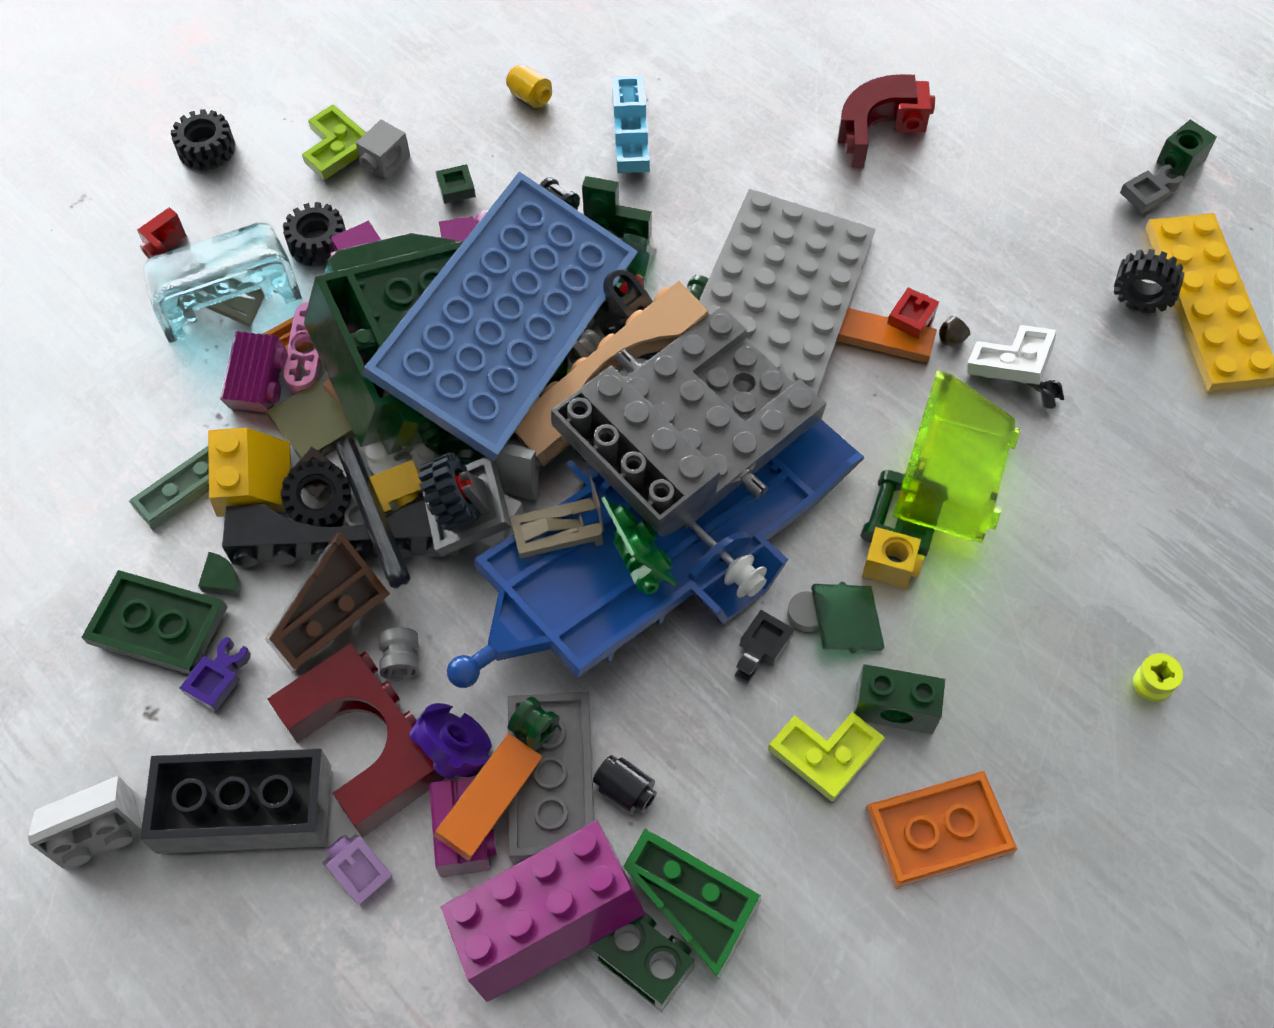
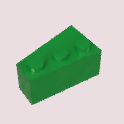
[623,828,761,979]

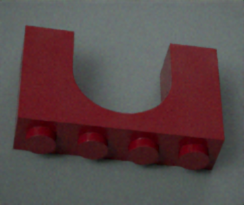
[267,643,446,838]

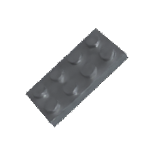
[508,692,594,861]

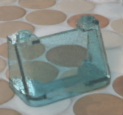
[143,222,302,343]

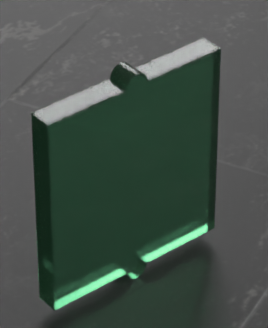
[811,581,885,654]

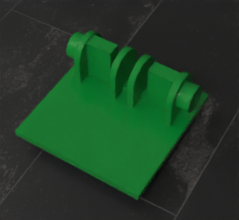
[602,496,677,595]

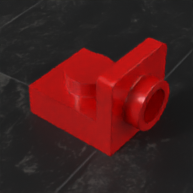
[137,207,187,268]
[887,287,939,339]

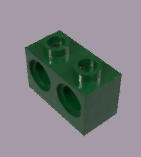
[590,912,695,1013]

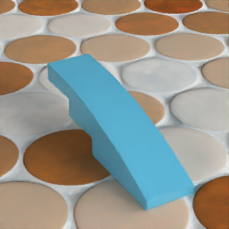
[612,75,650,173]

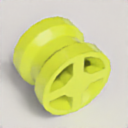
[1133,653,1183,703]

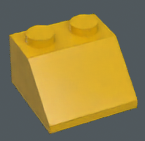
[208,427,291,517]

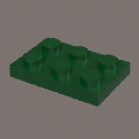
[81,570,228,674]

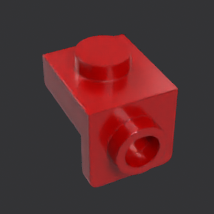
[894,81,935,132]

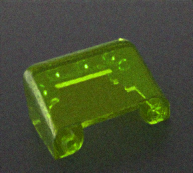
[892,369,1021,543]

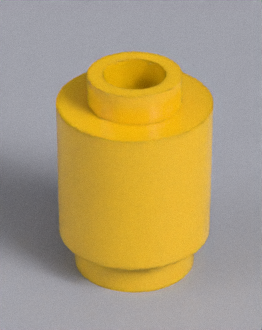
[506,65,552,108]

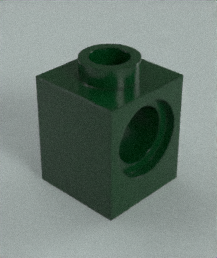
[1156,119,1217,179]

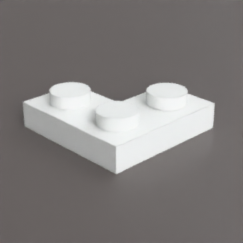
[968,325,1056,385]

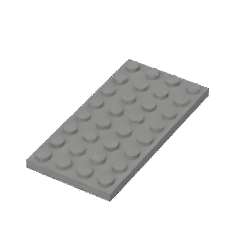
[699,189,876,394]

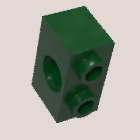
[853,664,945,734]

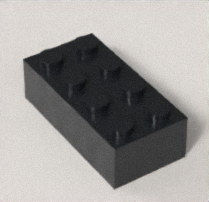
[140,749,331,854]

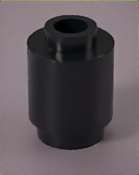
[593,755,657,815]

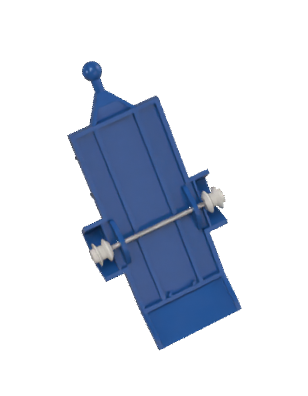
[447,419,864,688]

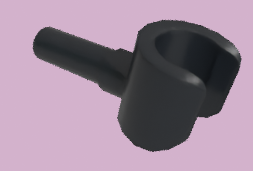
[1025,380,1064,409]

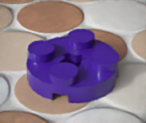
[409,703,492,779]

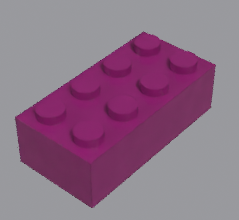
[440,820,646,1002]

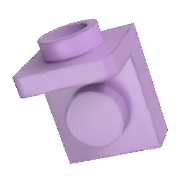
[322,834,393,905]

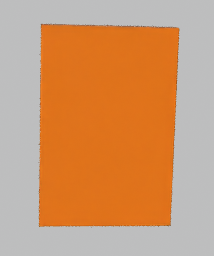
[866,771,1018,889]

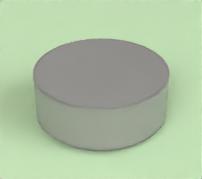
[787,591,828,632]

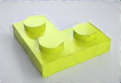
[768,712,885,803]

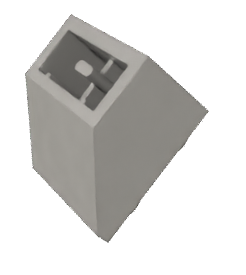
[28,776,142,868]

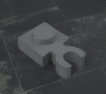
[1120,164,1184,214]

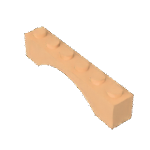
[514,281,709,467]

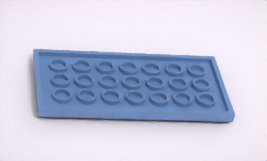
[362,171,638,461]

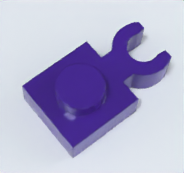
[179,637,251,712]

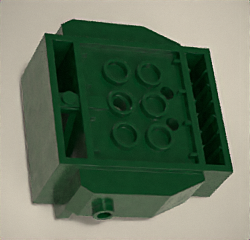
[304,233,465,455]

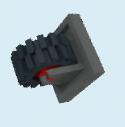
[418,453,512,556]

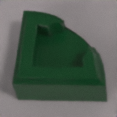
[198,552,240,596]

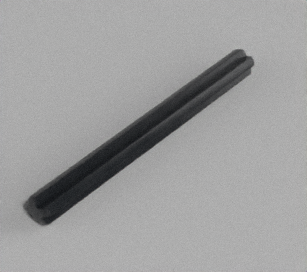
[335,437,411,589]

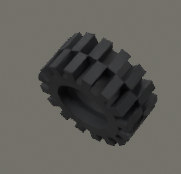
[171,109,236,170]
[283,202,346,266]
[1113,249,1184,313]
[281,459,351,527]

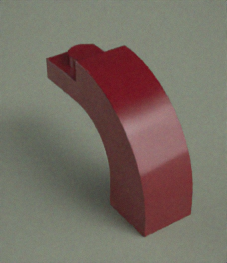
[837,74,917,168]

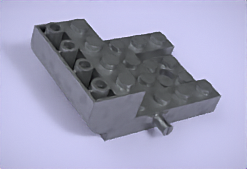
[551,305,827,536]

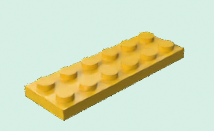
[1145,213,1274,392]

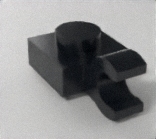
[735,610,795,684]

